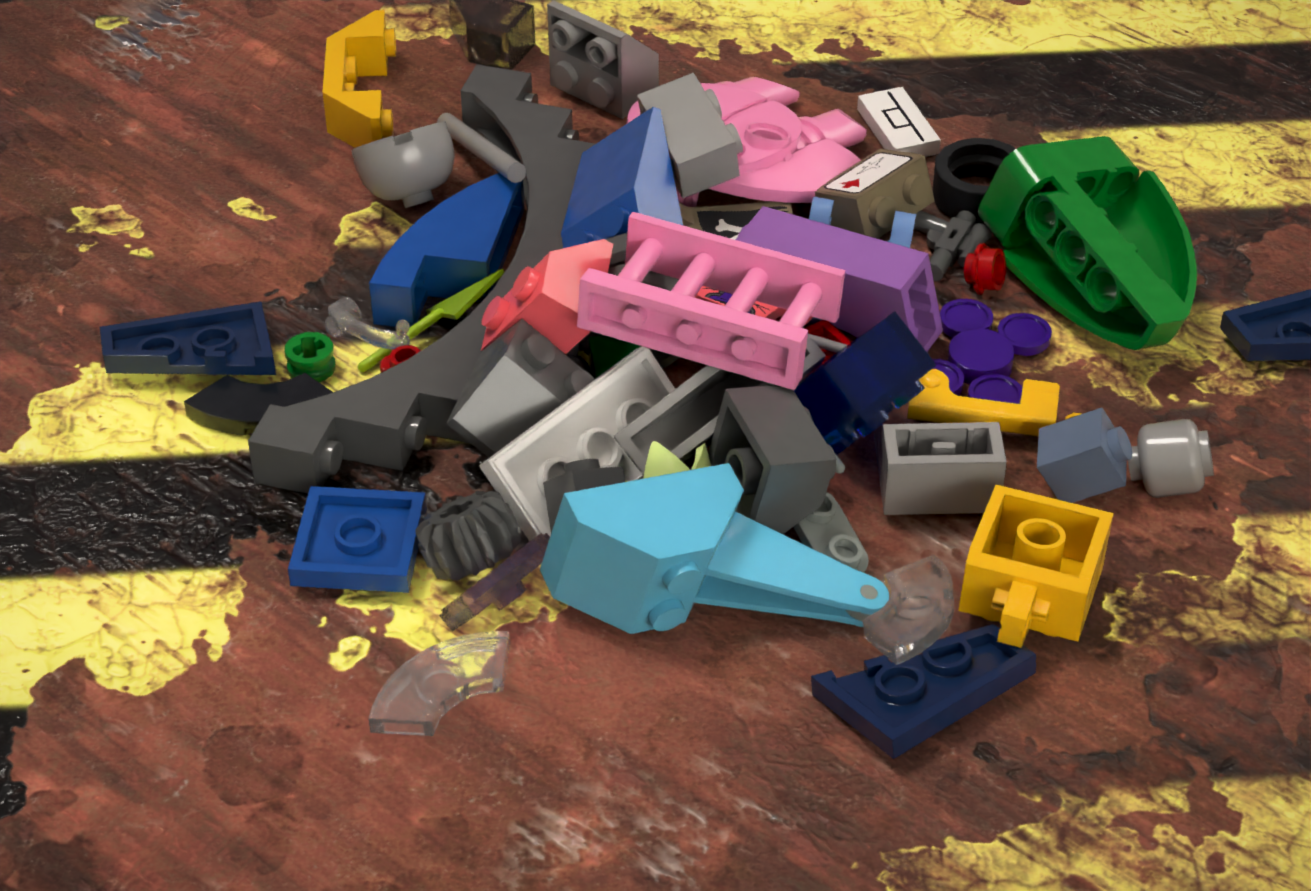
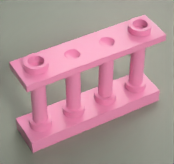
[577,212,846,390]

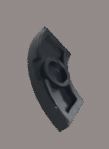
[184,373,333,435]

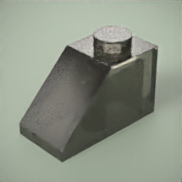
[449,0,536,70]

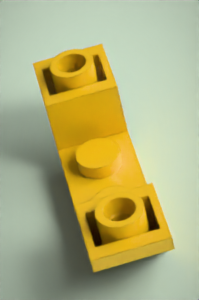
[322,10,396,148]

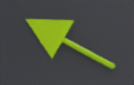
[358,269,504,373]

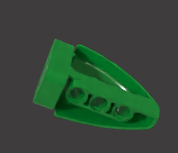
[978,136,1197,350]

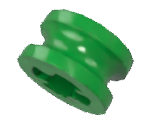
[285,332,336,382]

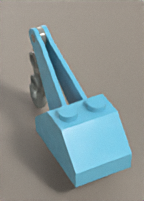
[540,454,889,634]

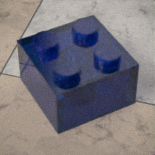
[794,311,936,455]

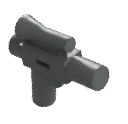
[914,210,992,281]

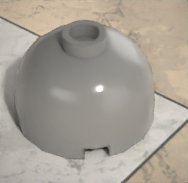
[351,121,455,208]

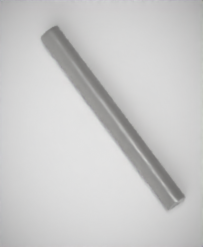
[437,113,526,183]

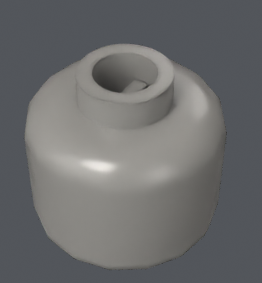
[1128,419,1214,498]

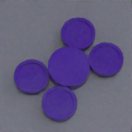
[908,299,1052,404]

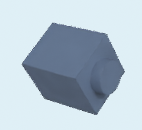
[1037,407,1132,503]

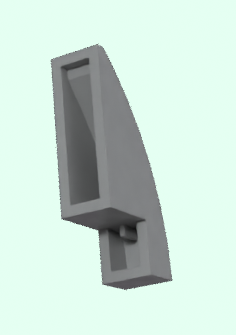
[614,321,826,476]

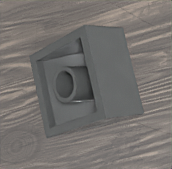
[446,319,595,458]
[708,385,837,534]

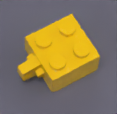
[958,485,1114,648]

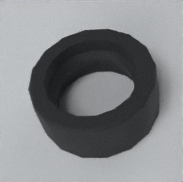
[933,138,1016,225]

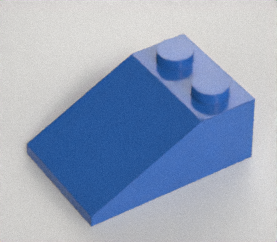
[561,107,683,248]

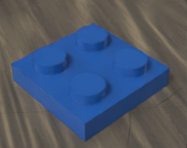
[288,486,427,593]

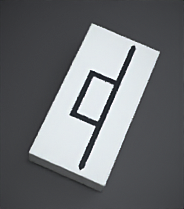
[857,87,941,157]

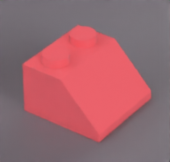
[481,239,613,355]

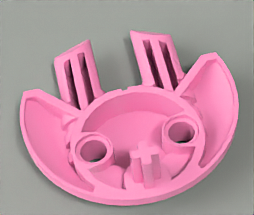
[626,77,867,207]

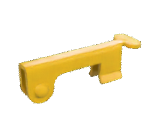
[907,368,1082,436]

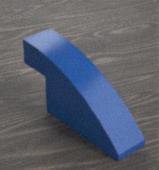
[369,173,525,328]

